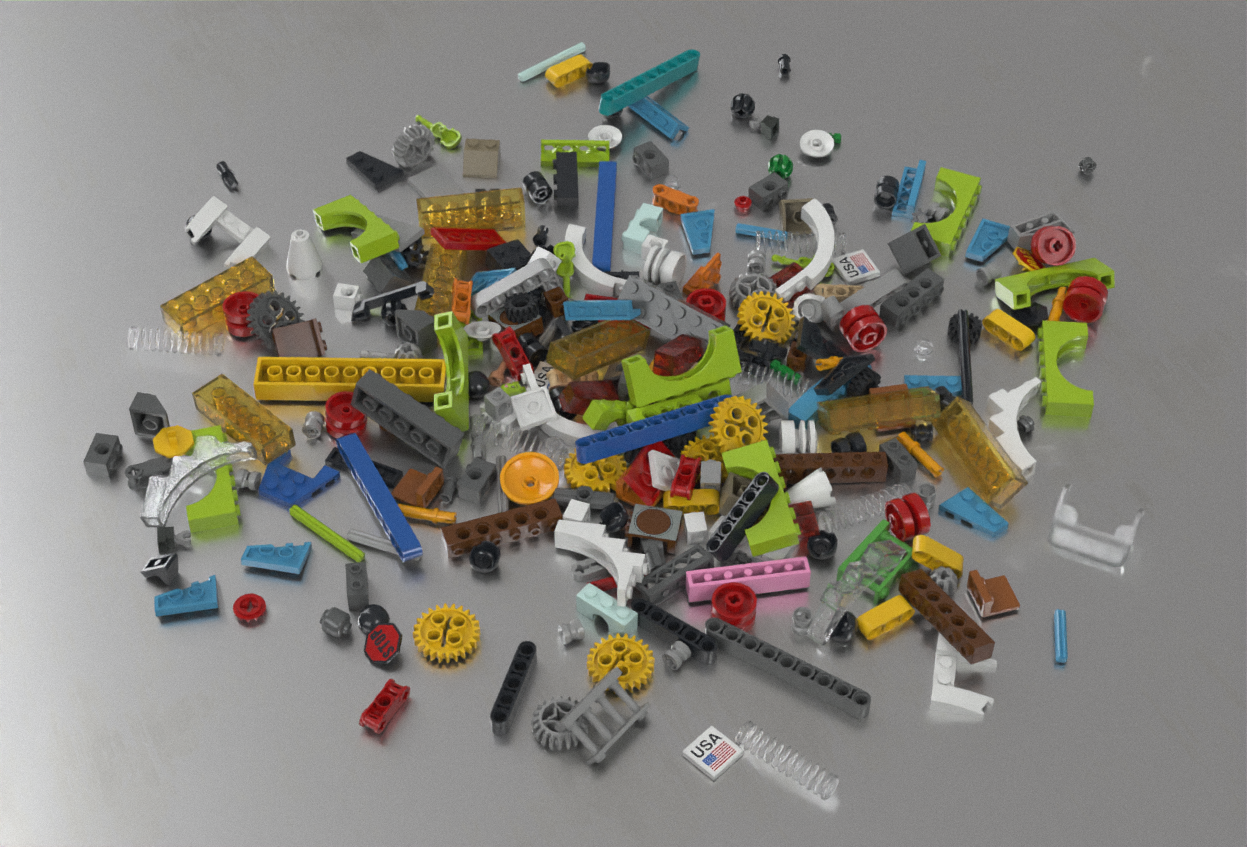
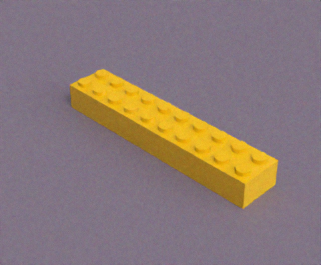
[253,357,447,402]

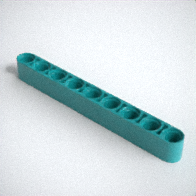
[598,49,700,116]

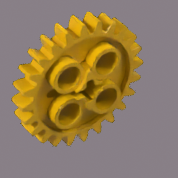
[736,291,796,346]
[708,396,768,453]
[680,434,728,485]
[564,448,627,493]
[413,603,481,663]
[586,633,655,694]

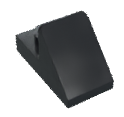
[141,552,179,585]

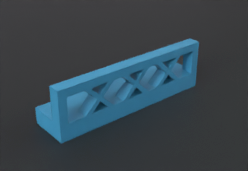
[628,96,690,139]
[892,160,926,219]
[563,300,641,320]

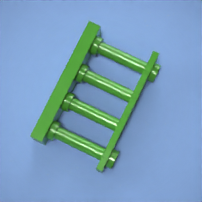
[836,519,915,605]

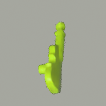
[415,115,462,149]
[553,241,576,298]
[771,254,835,277]

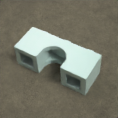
[621,203,663,254]
[576,583,638,637]

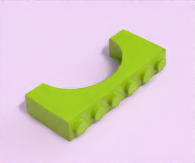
[911,167,982,257]
[313,194,400,263]
[995,257,1115,310]
[434,311,469,432]
[1037,320,1094,418]
[621,325,742,408]
[180,425,241,533]
[722,440,801,557]

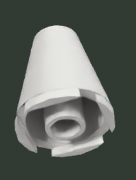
[286,229,322,279]
[784,468,836,512]

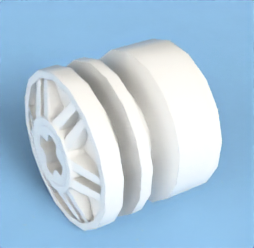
[643,245,687,286]
[779,420,817,454]

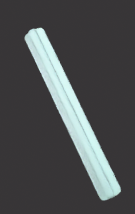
[518,42,586,82]

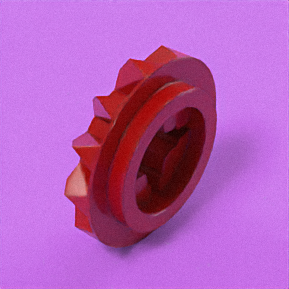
[233,593,266,623]

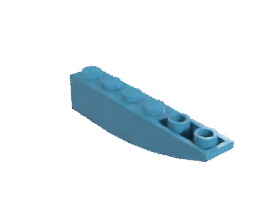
[788,364,872,429]

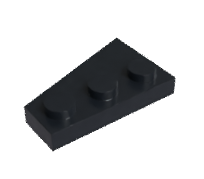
[346,151,404,190]
[796,316,847,360]
[814,354,875,396]

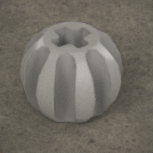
[394,342,422,359]
[928,566,958,595]

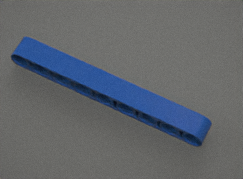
[592,161,617,272]
[575,395,735,464]
[336,433,423,562]

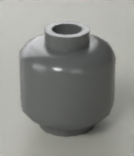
[320,607,352,638]

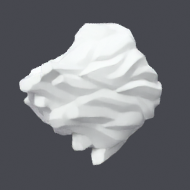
[790,294,825,323]

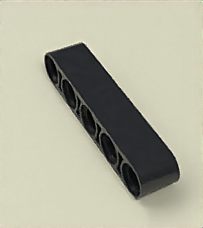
[706,472,779,562]
[631,598,717,665]
[490,641,537,736]

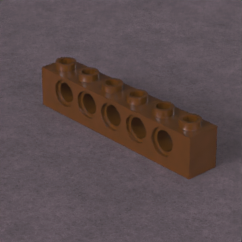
[773,452,888,484]
[441,498,563,558]
[898,569,995,665]

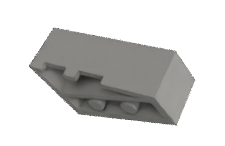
[1007,210,1075,251]
[725,381,789,426]

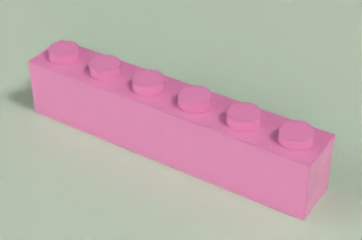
[686,556,811,602]

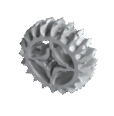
[391,123,435,168]
[729,272,777,310]
[531,696,589,751]

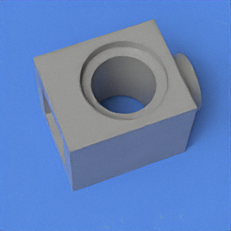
[484,387,512,422]
[700,460,721,492]

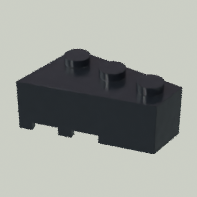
[553,152,579,207]

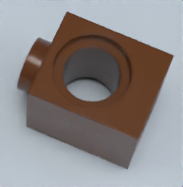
[543,286,569,318]
[786,341,810,373]

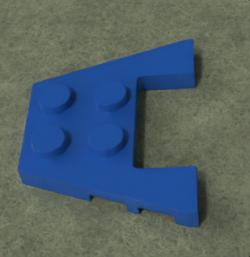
[258,444,340,508]

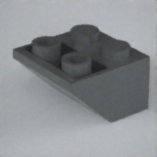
[888,224,941,275]

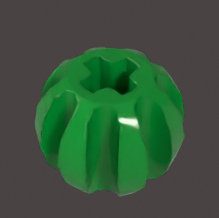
[768,154,793,179]

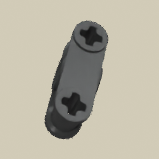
[125,456,184,491]

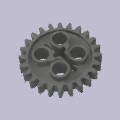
[246,290,305,350]

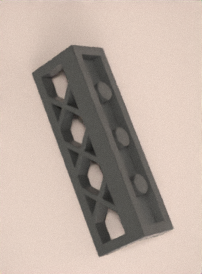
[635,544,714,606]

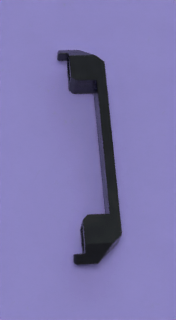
[351,281,434,322]

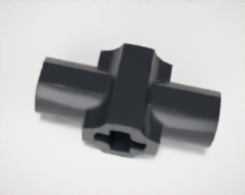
[749,338,788,361]

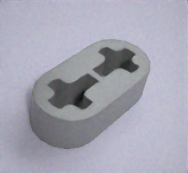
[572,558,608,582]

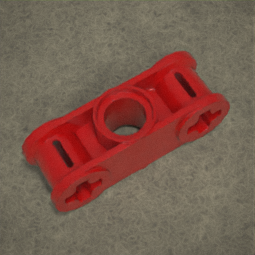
[492,326,534,382]
[670,454,702,500]
[359,678,410,734]

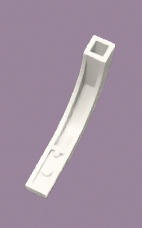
[775,198,835,303]
[565,224,626,298]
[520,363,618,448]

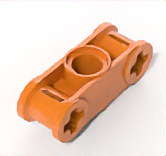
[652,184,699,216]
[451,278,473,325]

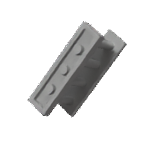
[554,667,651,765]

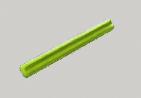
[289,505,365,562]

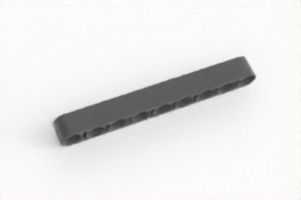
[704,617,871,718]

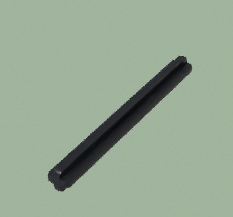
[957,309,973,406]

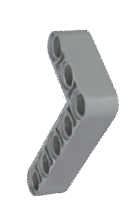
[470,258,564,318]
[821,269,908,332]

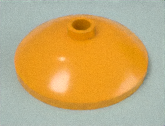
[500,452,559,505]

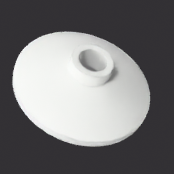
[588,125,622,149]
[800,130,834,157]
[464,321,501,341]

